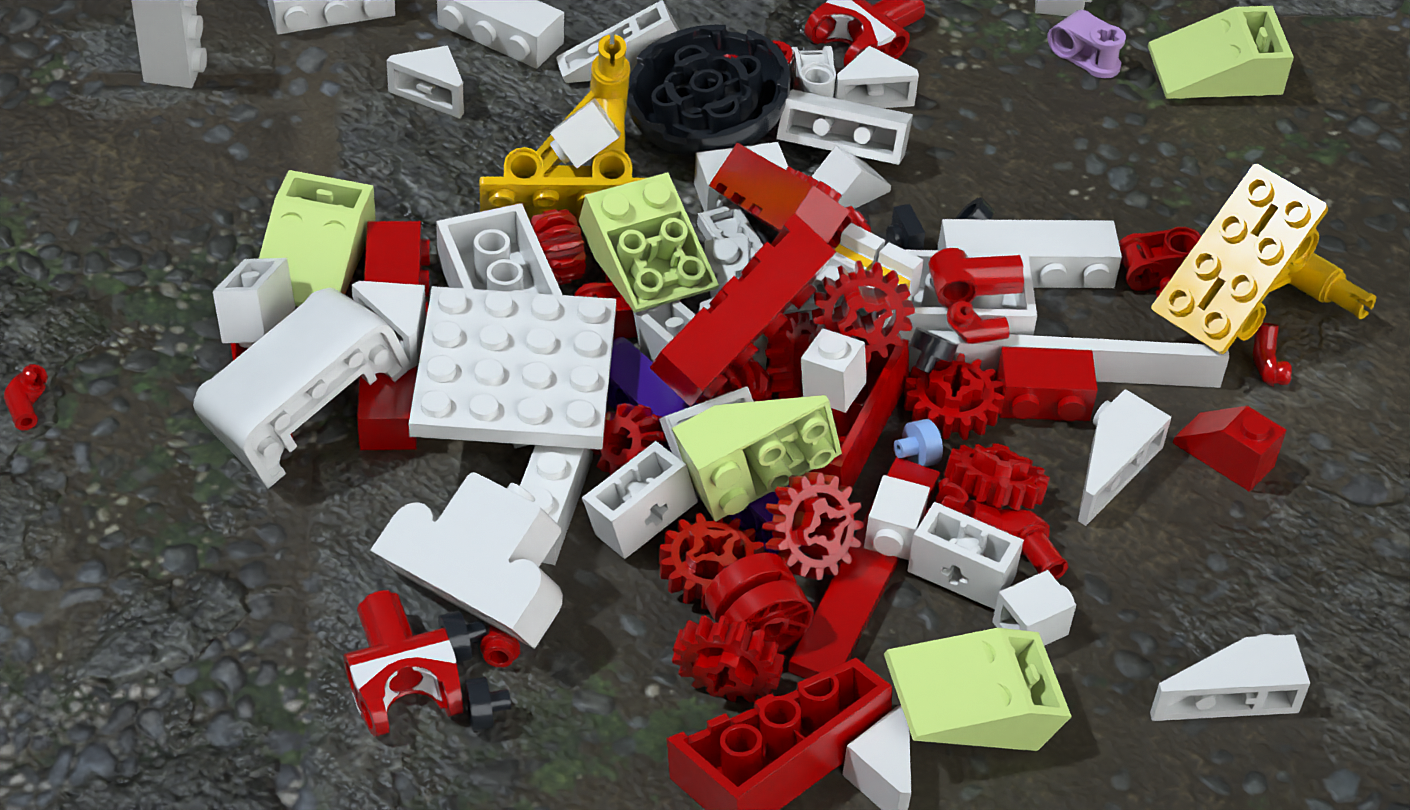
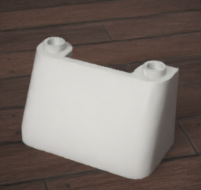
[193,288,412,489]

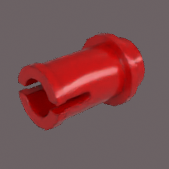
[480,625,521,668]

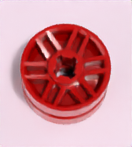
[705,553,814,654]

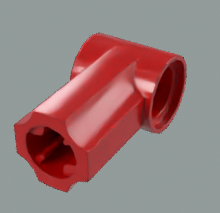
[928,248,1024,308]

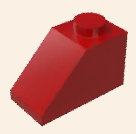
[1173,406,1287,492]

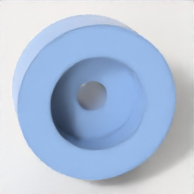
[893,419,943,467]

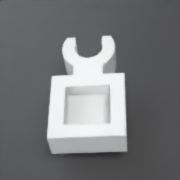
[705,236,751,299]

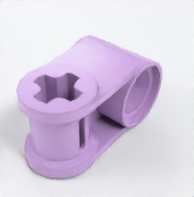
[1047,10,1126,78]

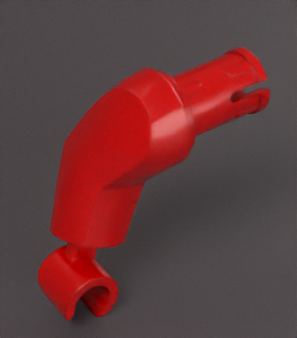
[936,483,1068,580]

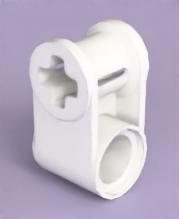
[788,46,836,98]

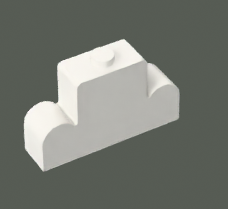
[370,473,563,649]

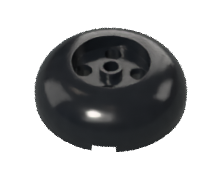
[627,24,791,158]

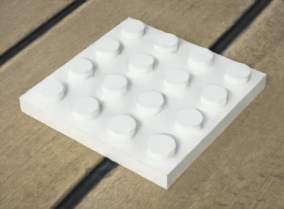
[409,286,616,449]

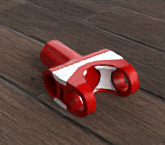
[804,0,925,67]
[344,590,463,737]

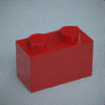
[996,347,1098,421]

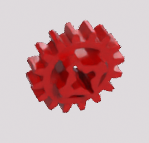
[811,260,915,363]
[765,311,817,399]
[904,353,1005,440]
[944,443,1050,510]
[763,472,864,580]
[659,513,764,610]
[672,615,785,702]

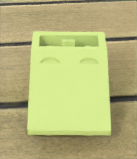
[1148,6,1294,99]
[259,170,376,307]
[579,172,719,313]
[672,395,842,522]
[884,627,1072,751]

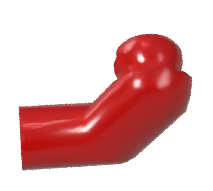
[947,301,1010,344]
[1252,322,1292,387]
[4,364,48,430]

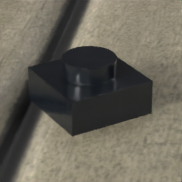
[886,204,926,250]

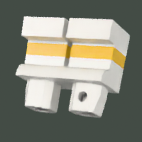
[814,223,924,322]

